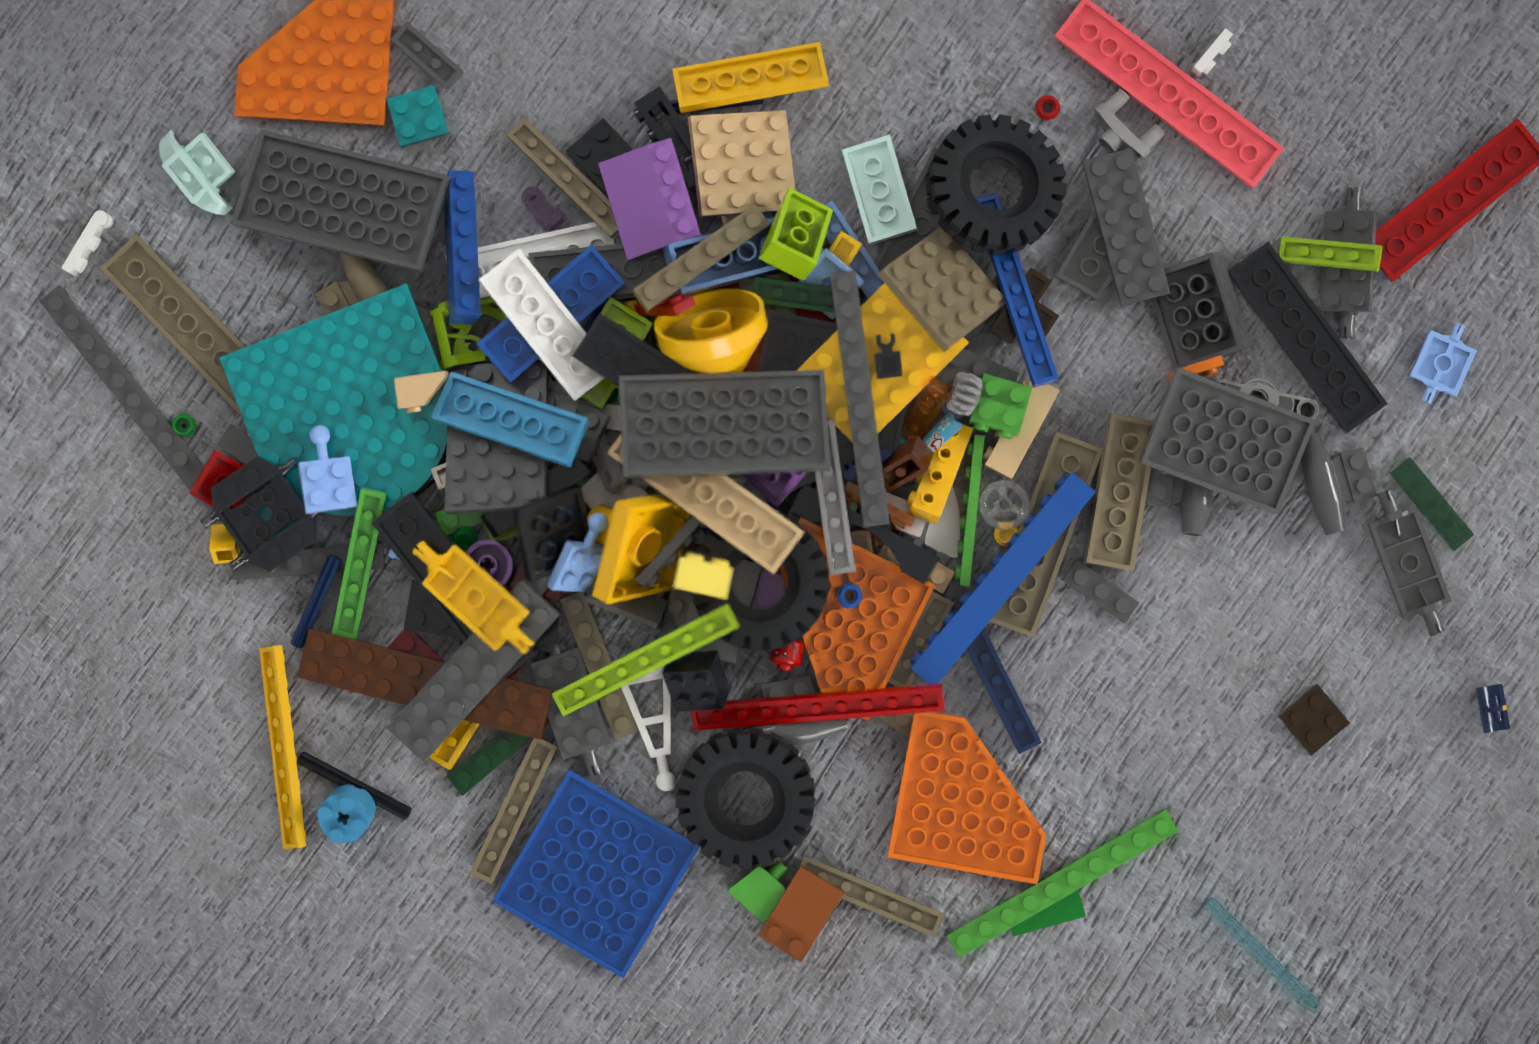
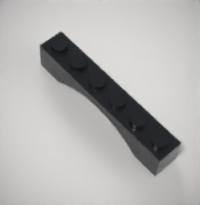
[791,483,941,585]

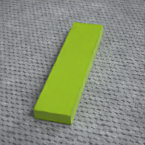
[1279,236,1383,272]

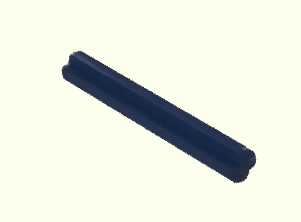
[291,554,341,648]

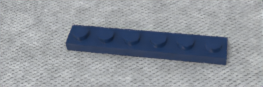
[966,628,1042,754]

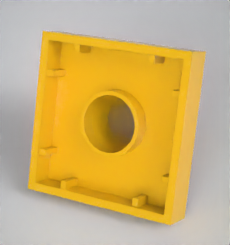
[587,493,693,604]

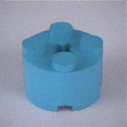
[317,784,376,843]

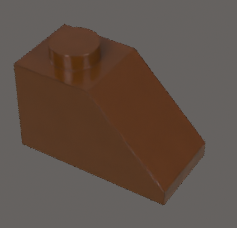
[882,436,934,493]

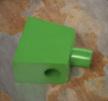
[728,860,789,923]

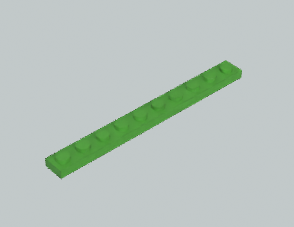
[946,809,1179,958]

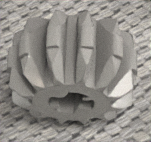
[946,372,982,416]

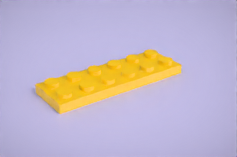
[672,42,829,113]

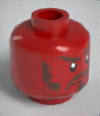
[769,639,804,672]

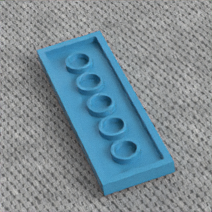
[431,372,590,467]

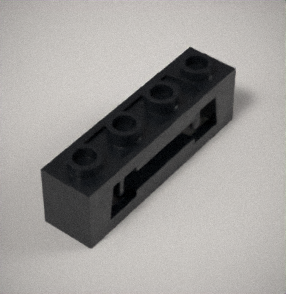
[633,86,696,189]

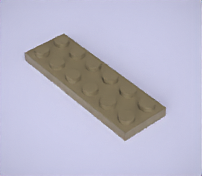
[1083,413,1154,571]

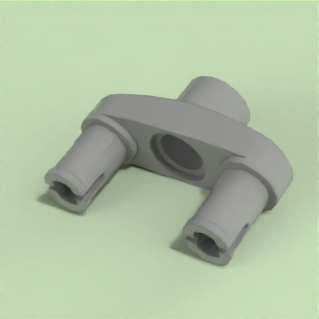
[1094,89,1165,159]

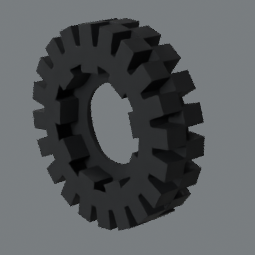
[926,114,1067,255]
[690,515,829,651]
[676,727,816,869]

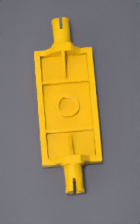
[413,541,534,654]

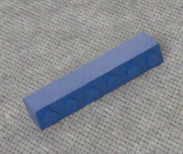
[444,170,481,325]

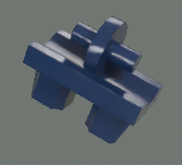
[1476,684,1510,733]

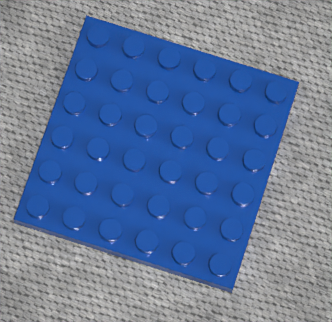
[492,769,700,979]

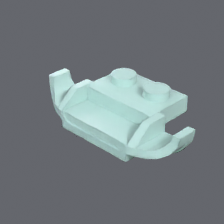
[159,130,235,215]

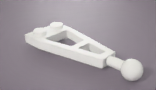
[621,665,676,791]

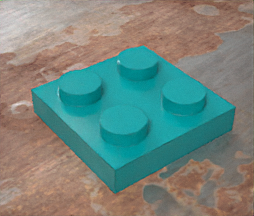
[387,85,449,148]

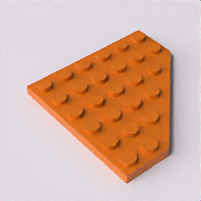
[234,0,395,127]
[779,517,935,721]
[887,712,1047,884]

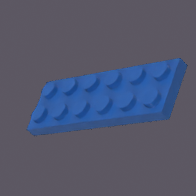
[476,245,625,383]

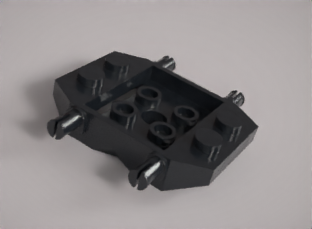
[200,456,321,572]

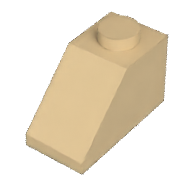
[394,371,449,413]

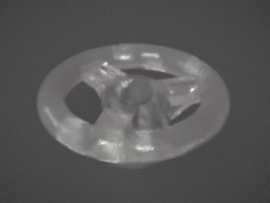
[979,480,1029,530]

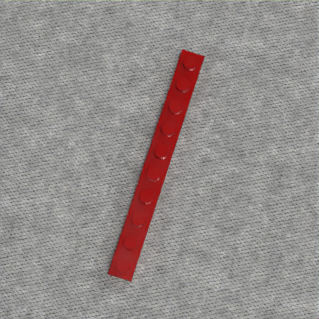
[690,684,945,731]

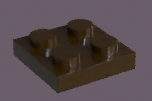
[1277,684,1350,755]

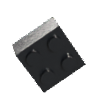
[662,650,730,712]

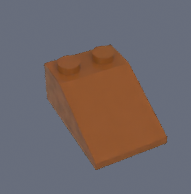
[758,865,844,962]

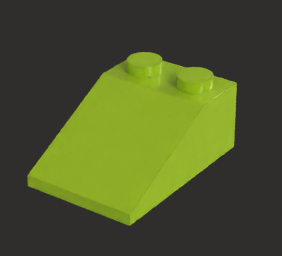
[759,187,833,281]

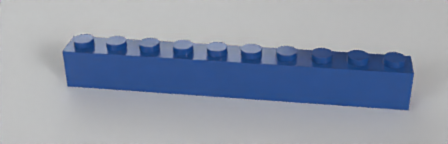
[909,472,1096,684]

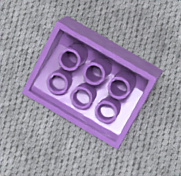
[598,138,701,261]

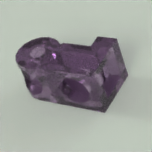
[522,186,567,233]

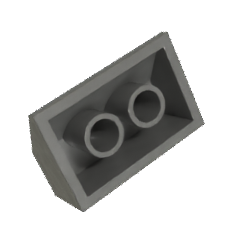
[585,574,668,629]

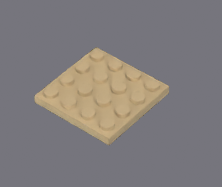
[688,110,795,217]

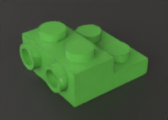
[969,373,1033,439]

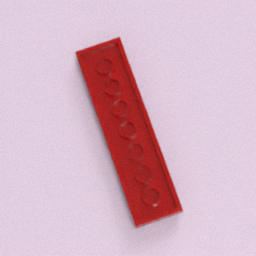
[1376,118,1539,283]

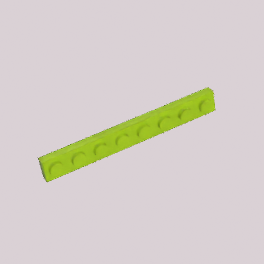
[552,604,740,716]

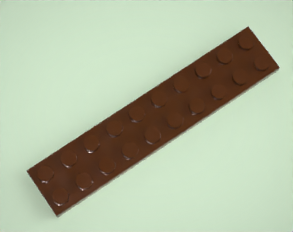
[297,628,554,740]

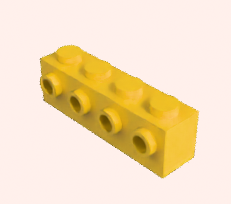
[906,424,974,525]

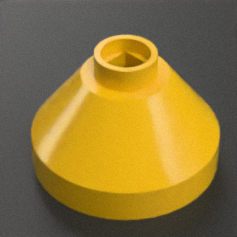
[654,289,768,374]

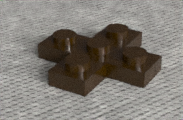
[989,268,1059,345]

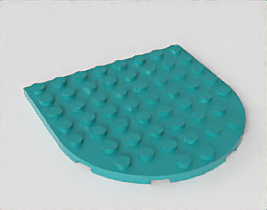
[219,283,447,516]

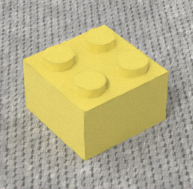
[674,553,734,599]

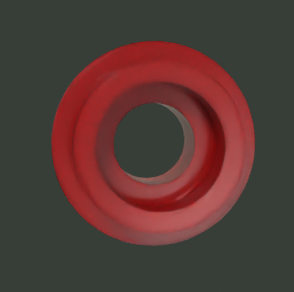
[1035,95,1060,121]

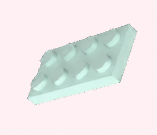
[842,135,918,245]

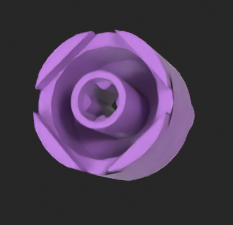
[465,540,515,587]

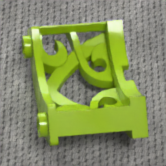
[429,297,507,370]

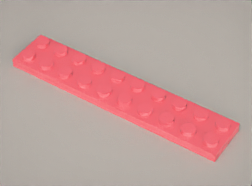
[1054,0,1284,189]

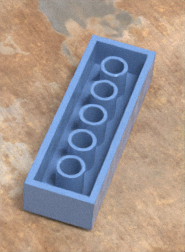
[662,217,823,295]

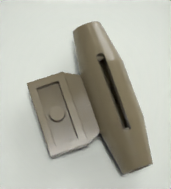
[315,252,387,315]

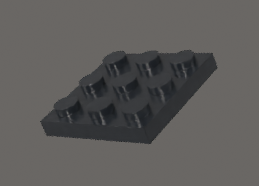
[513,484,589,583]

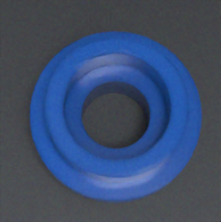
[836,583,862,608]

